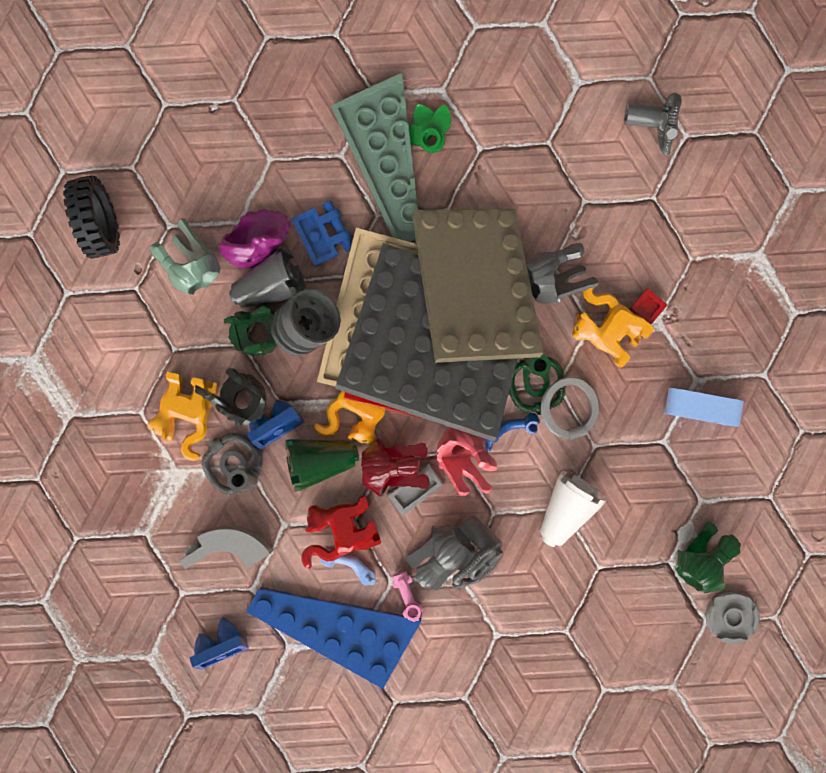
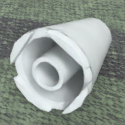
[540,471,607,547]

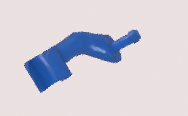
[485,413,540,451]

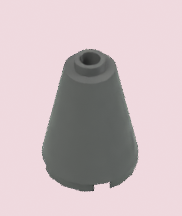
[229,247,306,308]

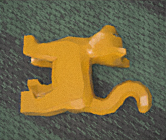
[572,287,655,368]
[148,372,220,461]
[314,391,386,445]

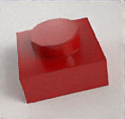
[629,288,668,324]

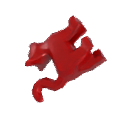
[301,495,382,569]

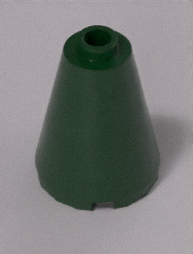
[285,439,359,492]

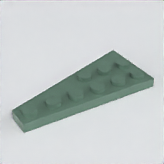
[331,73,418,243]

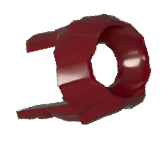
[361,438,430,497]

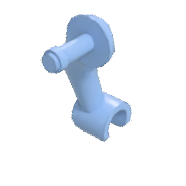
[320,549,376,585]

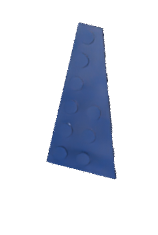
[246,587,422,689]

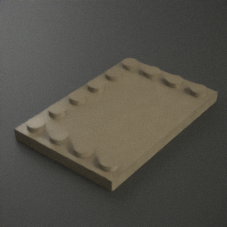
[412,209,544,363]

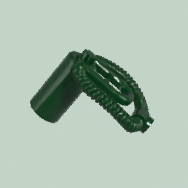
[509,355,566,415]

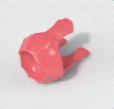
[437,428,498,496]

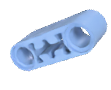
[664,388,744,427]

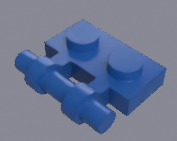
[291,201,353,267]

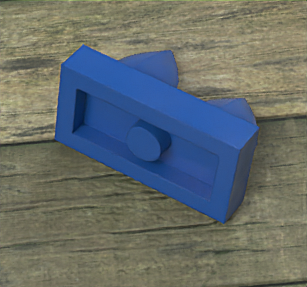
[247,400,305,450]
[189,618,249,670]

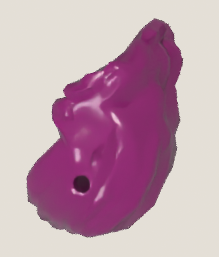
[219,209,291,268]

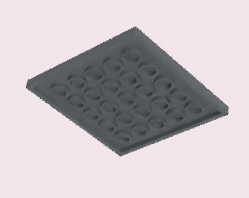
[335,243,533,442]

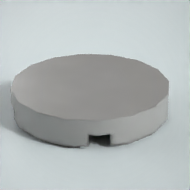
[705,590,760,644]

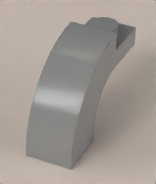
[179,526,273,569]

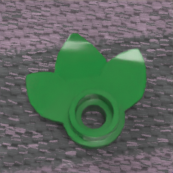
[408,104,452,154]

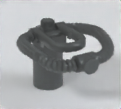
[624,93,682,156]
[201,433,263,495]
[452,515,503,591]

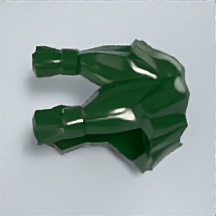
[223,305,278,357]
[675,521,741,594]

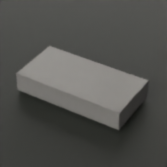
[387,463,444,516]

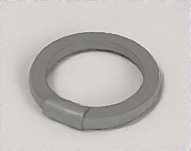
[541,377,599,440]

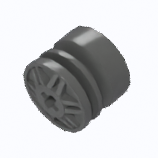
[270,289,341,356]

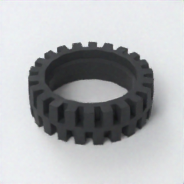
[63,175,120,259]

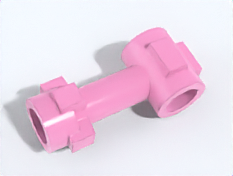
[392,571,423,622]

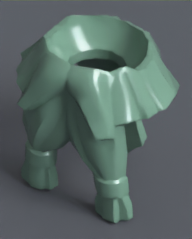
[149,218,220,295]

